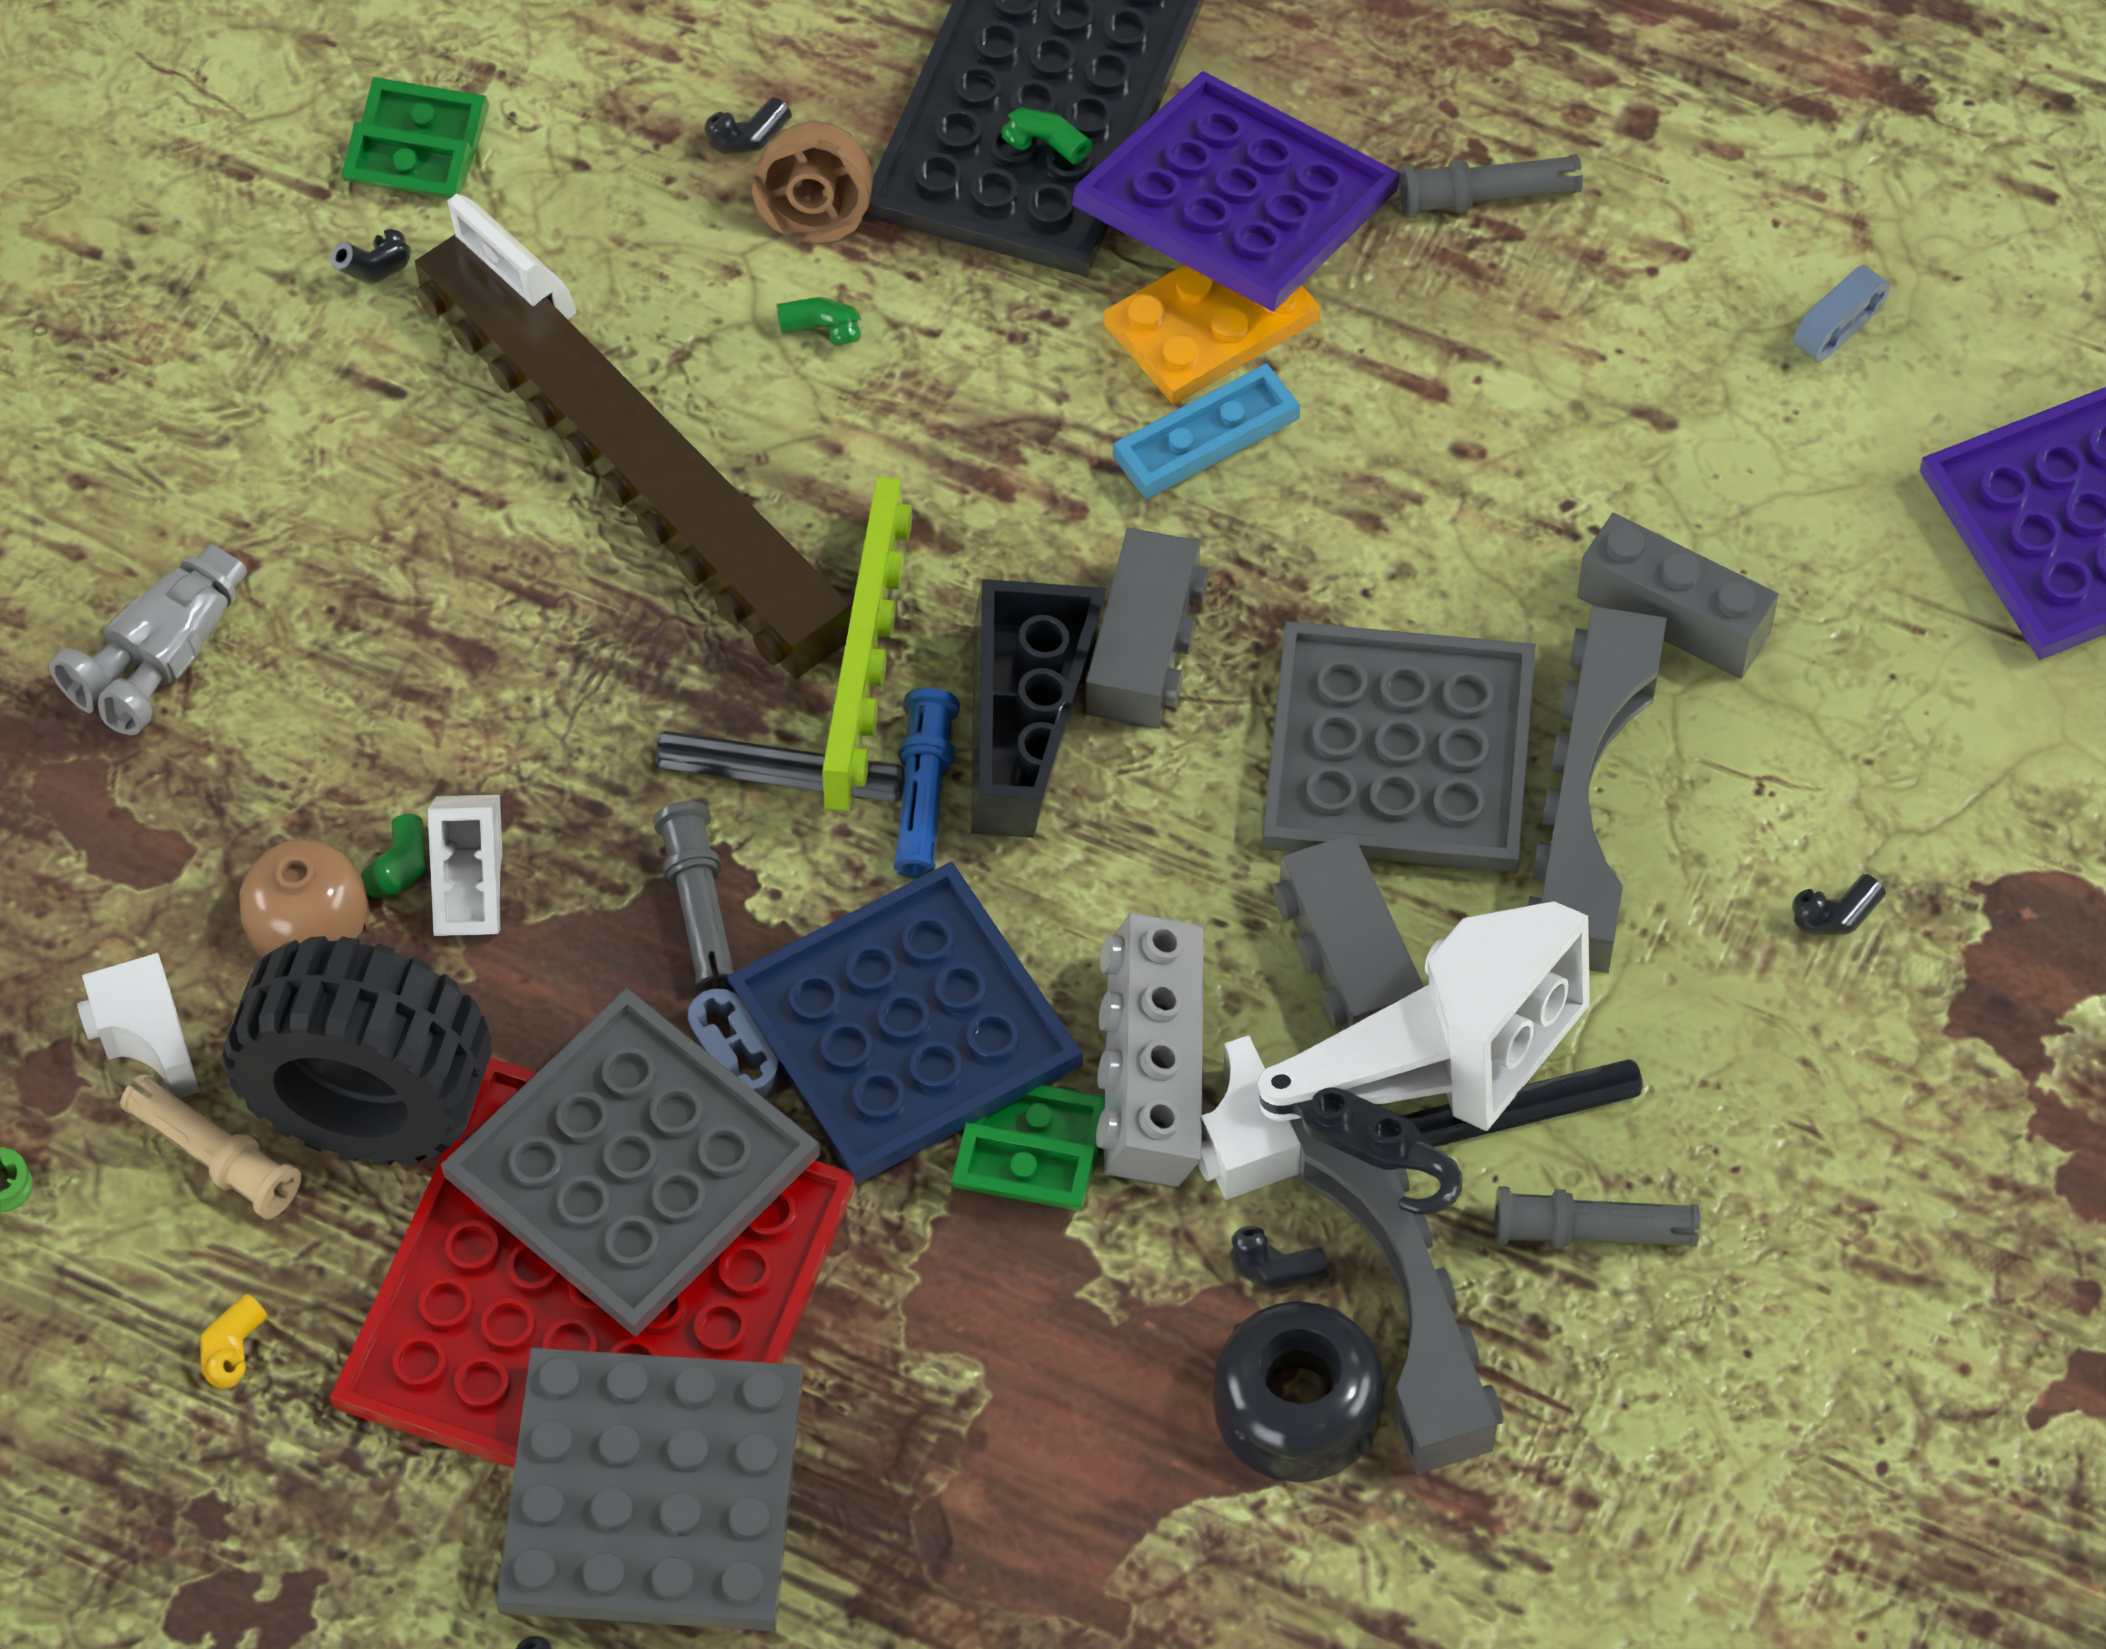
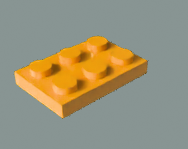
[1104,265,1321,405]

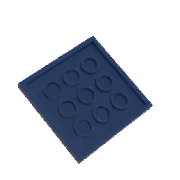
[726,861,1083,1185]

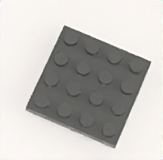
[1262,621,1536,873]
[441,988,820,1337]
[496,1348,803,1631]

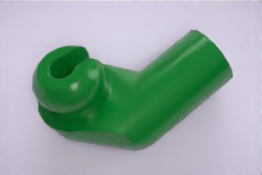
[1001,107,1092,164]

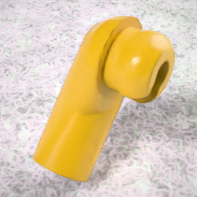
[200,1293,268,1389]

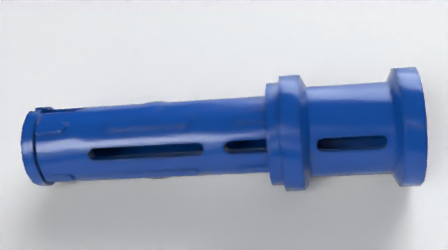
[894,688,960,879]

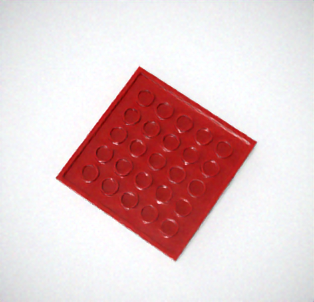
[330,1058,857,1469]

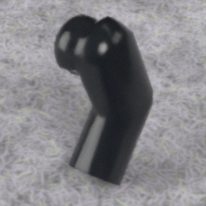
[704,97,792,154]
[330,229,411,284]
[1792,874,1886,935]
[1230,1225,1328,1290]

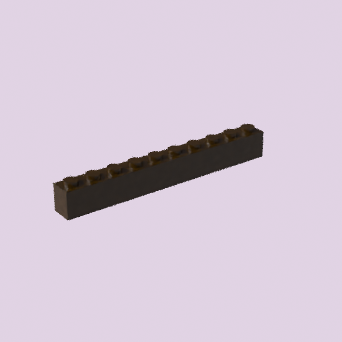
[415,234,851,680]

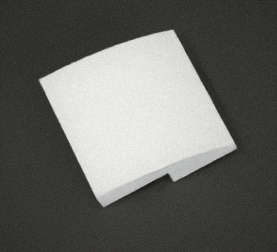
[447,194,577,319]

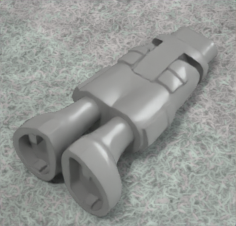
[48,544,247,735]

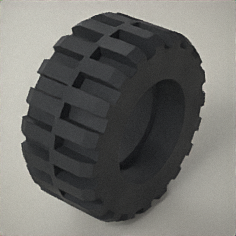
[222,936,492,1165]

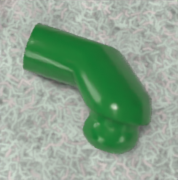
[776,297,862,346]
[361,814,426,899]

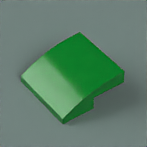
[341,77,490,199]
[951,1085,1105,1212]

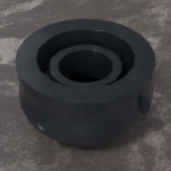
[1213,1301,1385,1482]

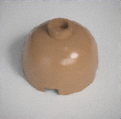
[752,121,873,244]
[239,839,370,957]

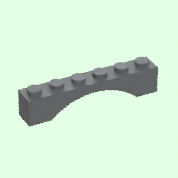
[1527,606,1667,973]
[1289,1104,1503,1475]

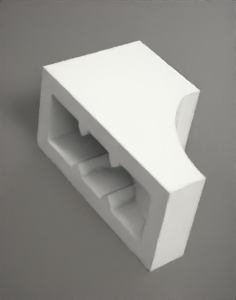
[428,795,503,936]
[77,953,200,1098]
[1198,1035,1301,1200]

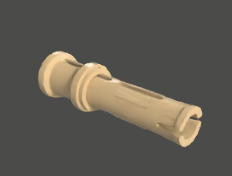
[120,1074,301,1219]

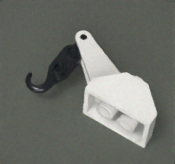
[1258,901,1590,1215]

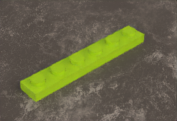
[822,476,912,811]

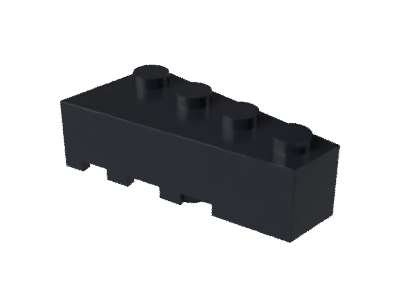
[971,579,1107,838]

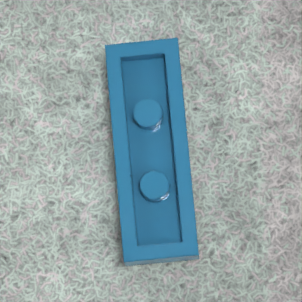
[1113,363,1300,500]

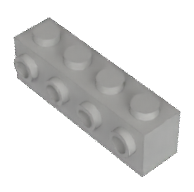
[1096,912,1204,1187]

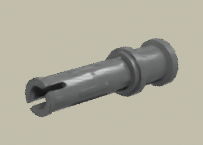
[1399,154,1583,219]
[653,801,735,992]
[1494,1186,1700,1249]

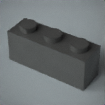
[1577,512,1779,679]
[1086,527,1209,729]
[1273,833,1424,1030]

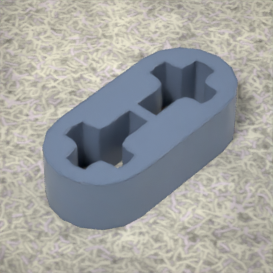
[1793,265,1890,362]
[688,989,780,1100]

